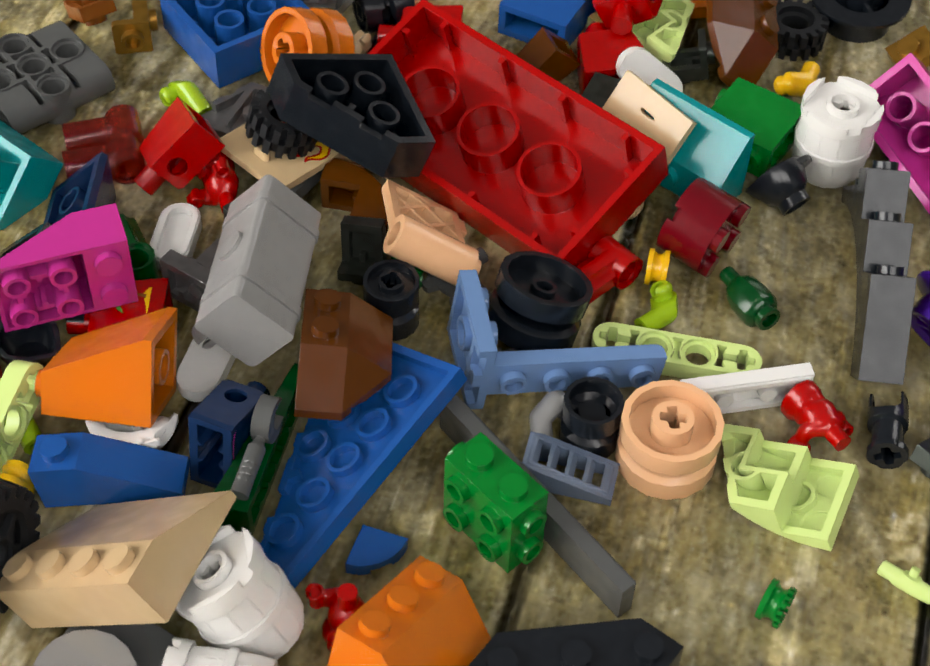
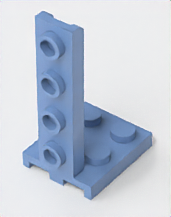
[447,270,667,409]

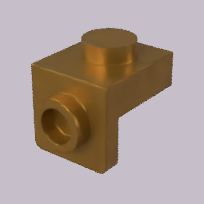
[111,0,159,55]
[885,25,930,67]

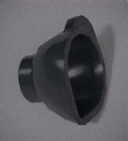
[745,155,812,216]
[0,316,61,367]

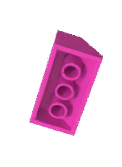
[869,53,930,214]

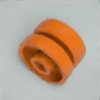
[260,6,355,82]

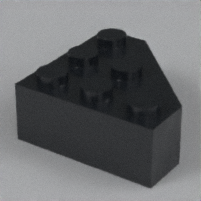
[267,53,436,178]
[468,618,684,666]

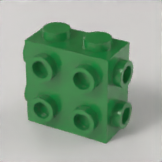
[710,77,801,177]
[443,432,549,573]

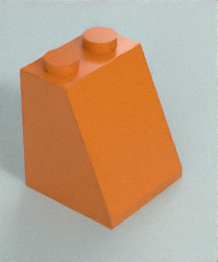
[35,307,178,428]

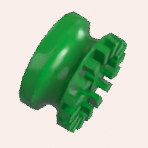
[755,578,797,629]

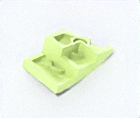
[586,0,695,63]
[722,424,860,551]

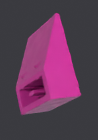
[0,203,139,333]

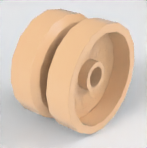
[615,380,725,500]

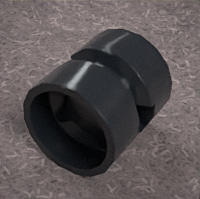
[352,0,415,34]
[363,259,419,341]
[559,377,624,458]

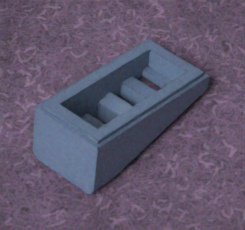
[522,431,620,506]

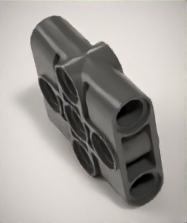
[0,21,116,134]

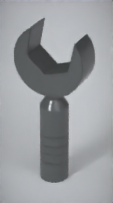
[231,394,284,500]

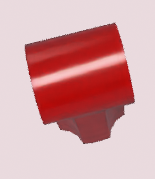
[576,236,643,304]

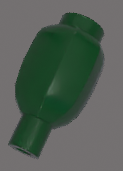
[719,266,780,330]

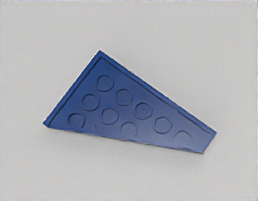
[260,342,468,589]

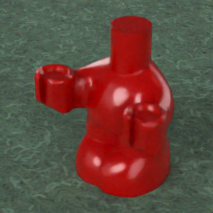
[186,151,239,213]
[780,380,854,451]
[305,583,365,652]

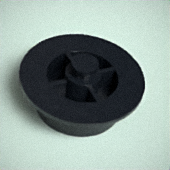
[811,0,911,43]

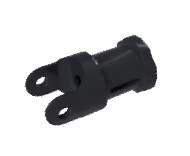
[866,391,909,469]

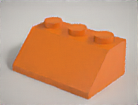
[327,555,491,666]

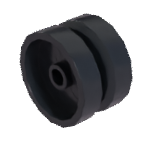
[488,251,594,351]

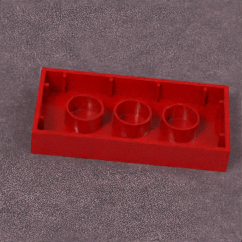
[368,0,668,267]

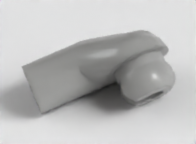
[529,390,565,437]

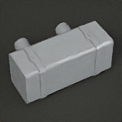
[192,175,321,367]

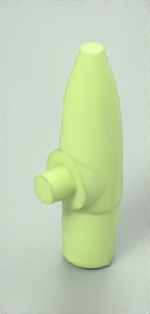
[877,560,930,605]

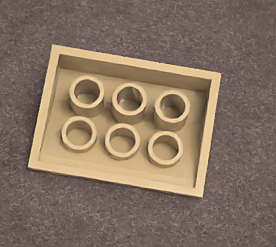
[0,490,237,628]

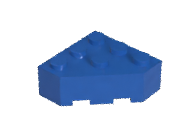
[160,0,310,88]

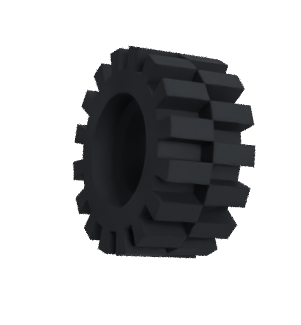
[776,0,829,61]
[245,87,317,159]

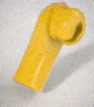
[773,61,820,97]

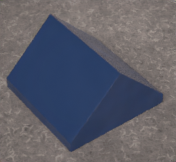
[44,151,116,225]

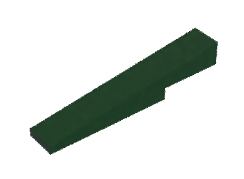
[174,363,299,611]

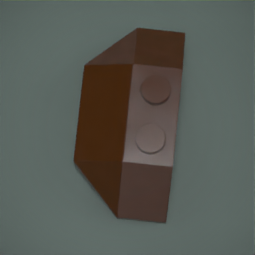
[706,0,779,87]
[294,288,393,421]

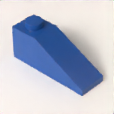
[27,432,190,508]

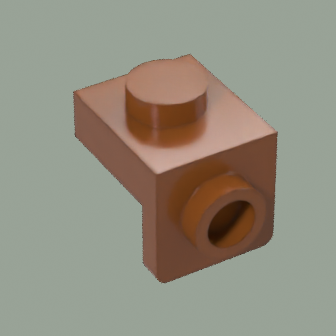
[63,0,117,26]

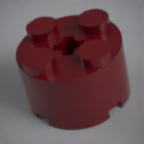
[656,177,751,278]

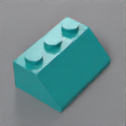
[645,78,755,197]
[0,120,64,230]

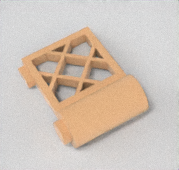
[381,179,482,286]

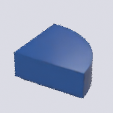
[345,525,408,575]

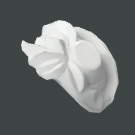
[85,413,178,449]

